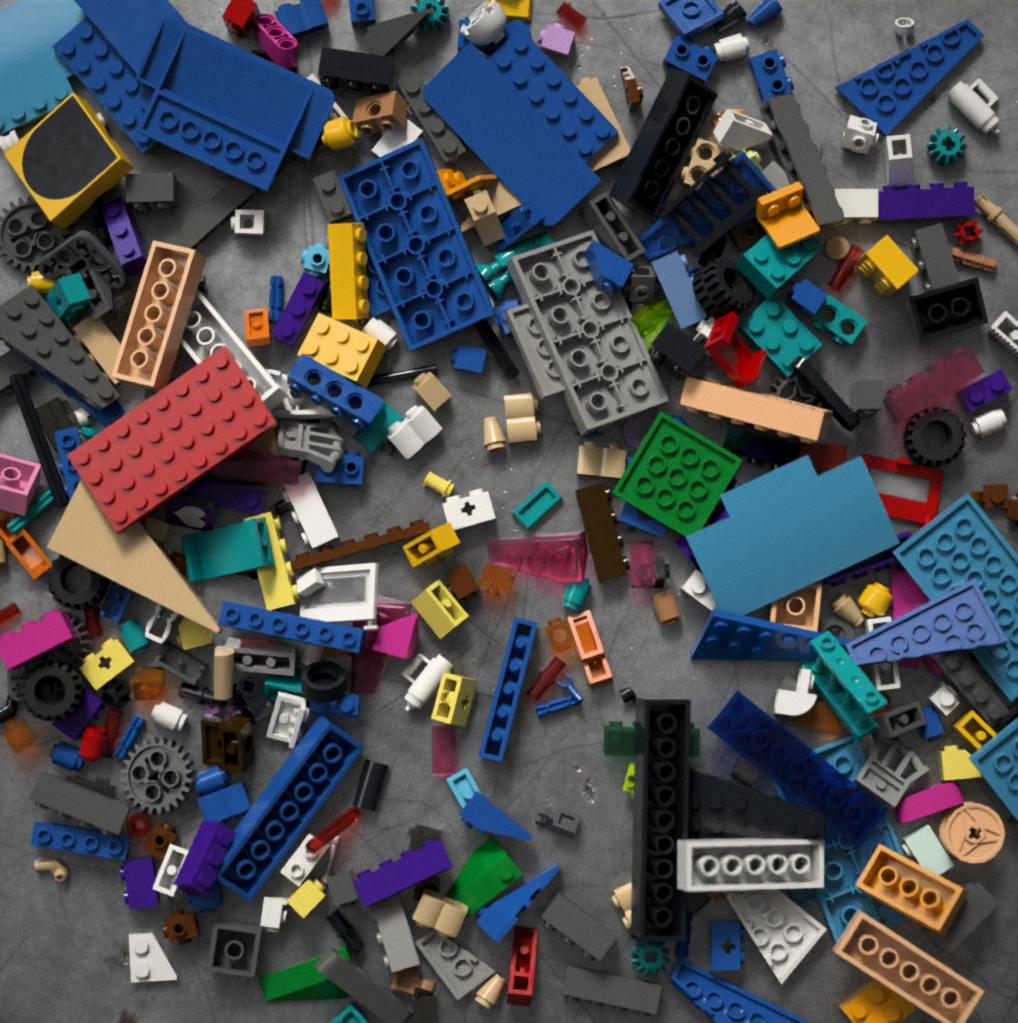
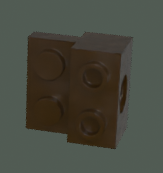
[201,716,254,773]

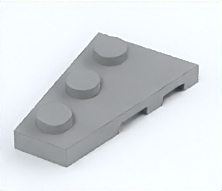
[415,928,496,1000]

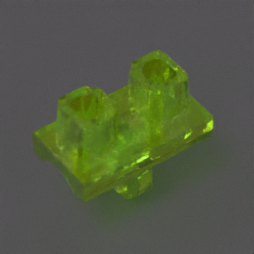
[630,297,673,339]

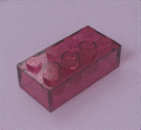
[883,347,985,424]

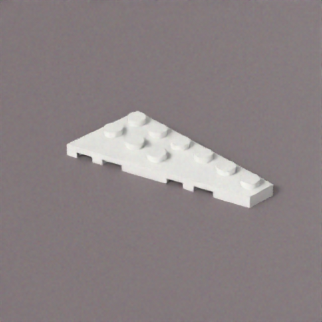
[715,838,827,985]

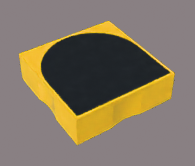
[4,92,134,230]

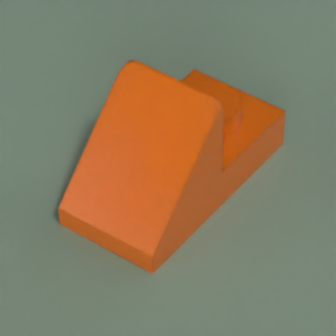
[244,308,273,347]

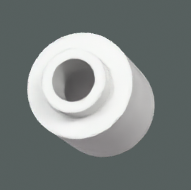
[713,33,750,63]
[362,317,398,351]
[970,408,1007,438]
[151,701,188,732]

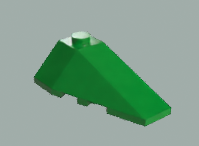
[445,835,523,920]

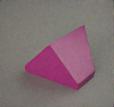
[372,613,419,659]

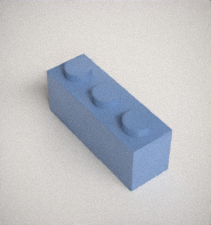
[651,251,707,329]

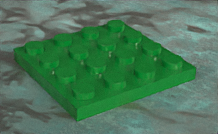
[612,411,743,537]

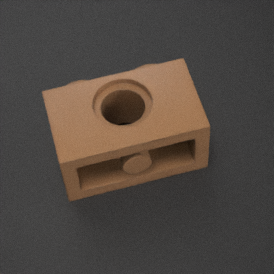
[353,90,408,135]

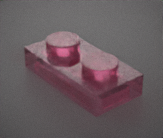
[629,541,655,588]
[432,726,456,774]

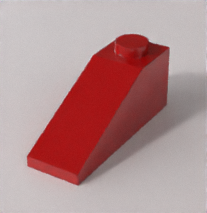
[507,926,538,1006]

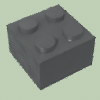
[125,172,179,213]
[207,921,264,978]

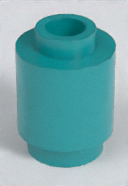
[562,575,592,612]
[118,618,150,655]

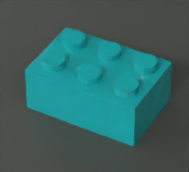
[735,234,824,300]
[737,295,823,377]

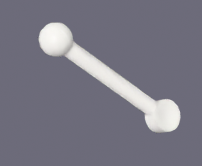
[320,835,340,884]

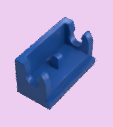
[498,198,544,250]
[99,581,135,623]

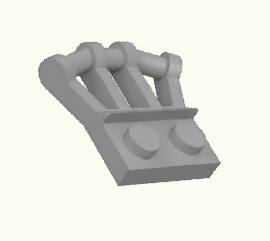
[276,418,344,472]
[853,734,930,810]

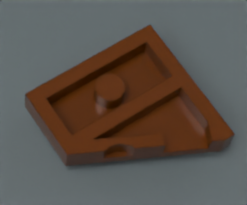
[620,66,643,112]

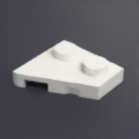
[129,932,178,983]

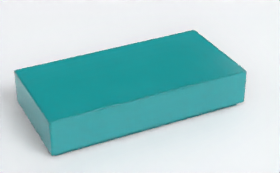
[354,403,404,453]
[512,480,563,530]

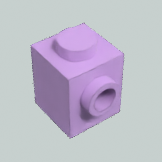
[538,23,575,59]

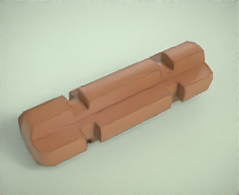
[951,247,997,273]

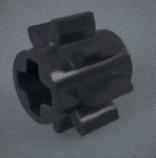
[102,678,131,709]

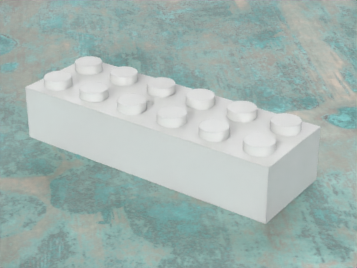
[181,289,287,411]
[677,838,824,892]

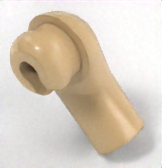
[35,858,69,882]

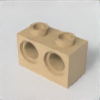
[680,138,724,188]

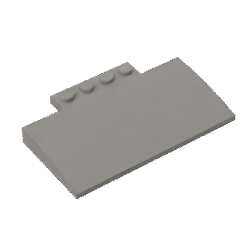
[504,230,669,436]

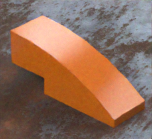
[0,511,53,580]
[567,610,614,690]

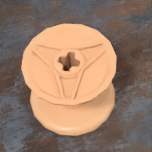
[938,801,1005,864]

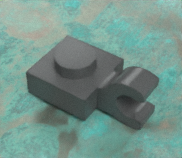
[535,807,581,839]

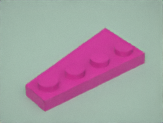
[890,567,930,670]

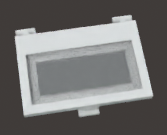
[300,563,379,631]

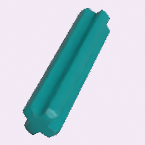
[7,489,54,535]

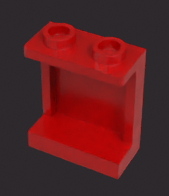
[704,311,767,389]

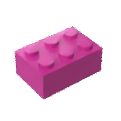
[0,609,79,670]

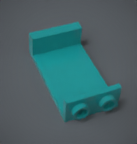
[181,517,275,582]

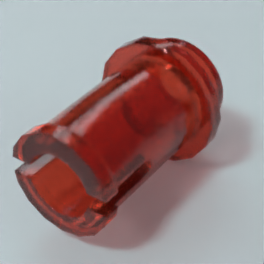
[556,1,587,30]
[83,607,103,637]

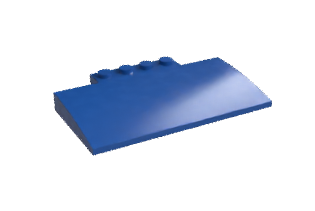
[338,138,496,351]

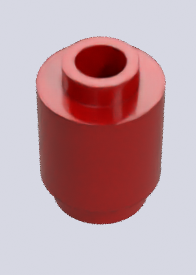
[79,725,107,762]

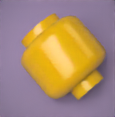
[321,116,358,151]
[858,582,893,619]

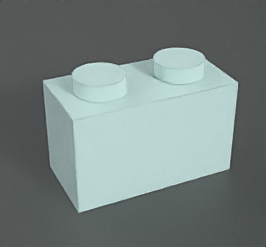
[901,824,954,875]

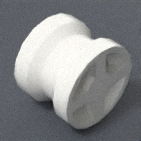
[0,129,20,154]

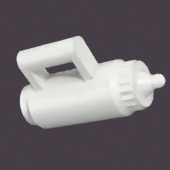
[947,78,1000,135]
[401,652,454,712]

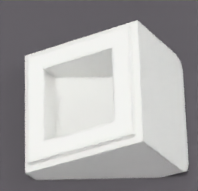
[296,565,325,597]

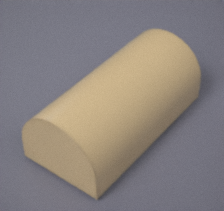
[214,646,234,700]

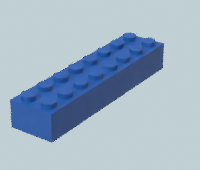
[215,714,365,901]

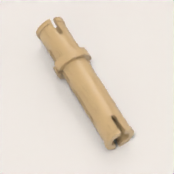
[975,192,1018,247]

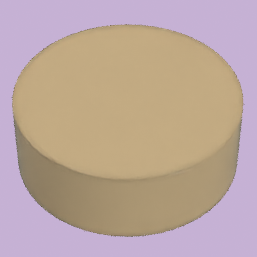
[825,236,849,261]

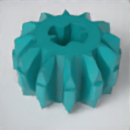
[410,0,449,33]
[926,125,967,166]
[630,941,670,976]

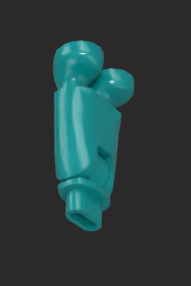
[476,231,555,302]

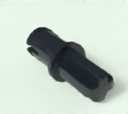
[326,909,365,954]

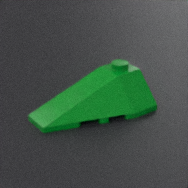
[258,945,354,1001]

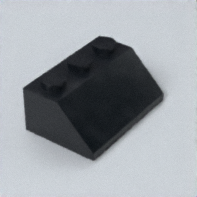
[908,277,989,343]
[722,422,800,469]

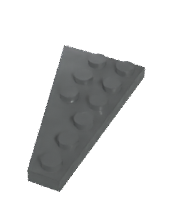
[0,285,120,411]

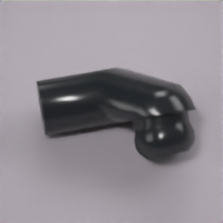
[0,695,20,724]

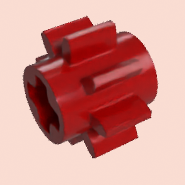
[953,218,984,248]

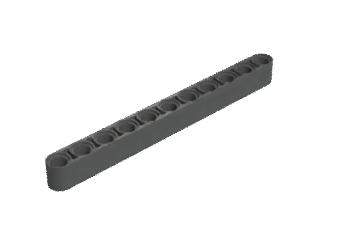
[107,151,299,320]

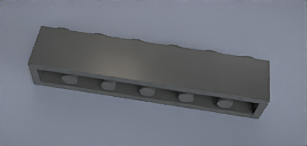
[760,94,845,233]

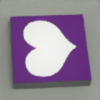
[166,494,215,531]

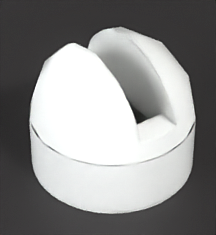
[895,18,914,37]
[73,408,93,428]

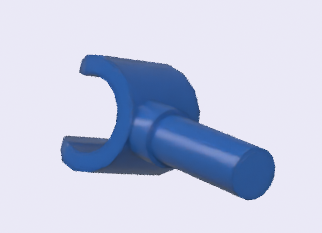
[558,674,583,703]

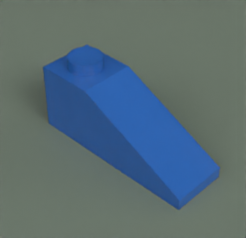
[459,791,533,841]

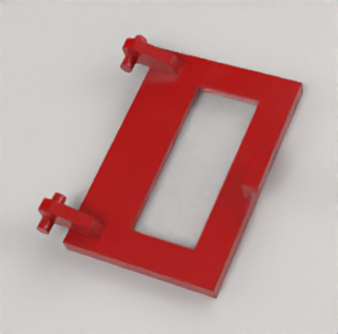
[861,453,945,531]

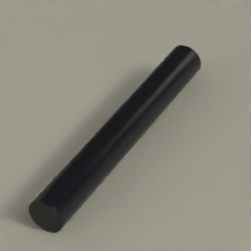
[368,364,438,387]

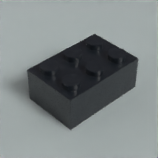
[318,47,394,95]
[648,322,707,380]

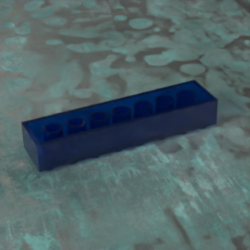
[705,689,888,848]

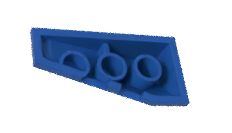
[476,864,560,943]

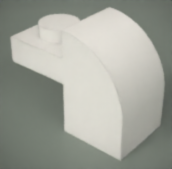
[773,668,817,715]

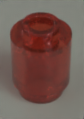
[126,812,153,837]

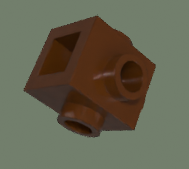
[162,909,201,945]

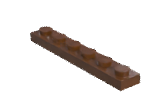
[291,519,431,571]

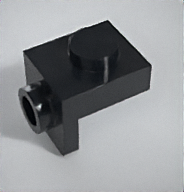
[639,556,670,588]

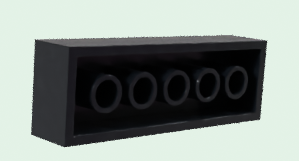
[609,69,718,221]

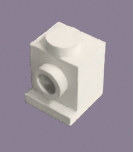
[231,209,266,237]
[926,682,960,716]
[260,895,289,932]

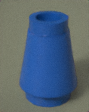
[747,0,783,28]

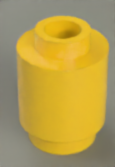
[27,271,62,295]

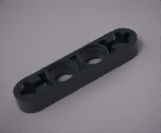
[789,356,860,432]

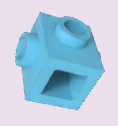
[301,243,330,279]

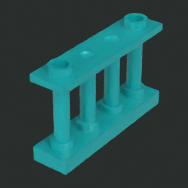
[801,631,888,741]

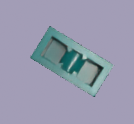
[46,273,91,322]

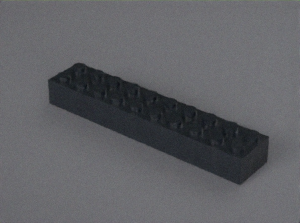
[631,697,691,942]

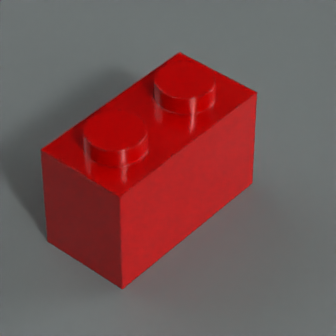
[222,0,261,38]

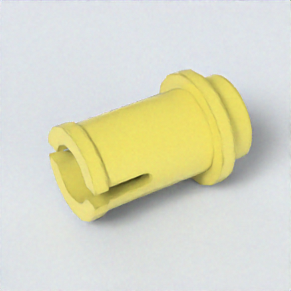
[423,471,455,497]

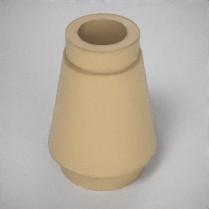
[483,416,507,453]
[830,592,865,627]
[475,973,506,1010]

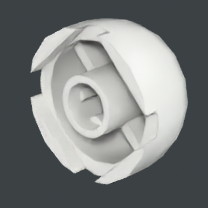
[460,0,507,46]

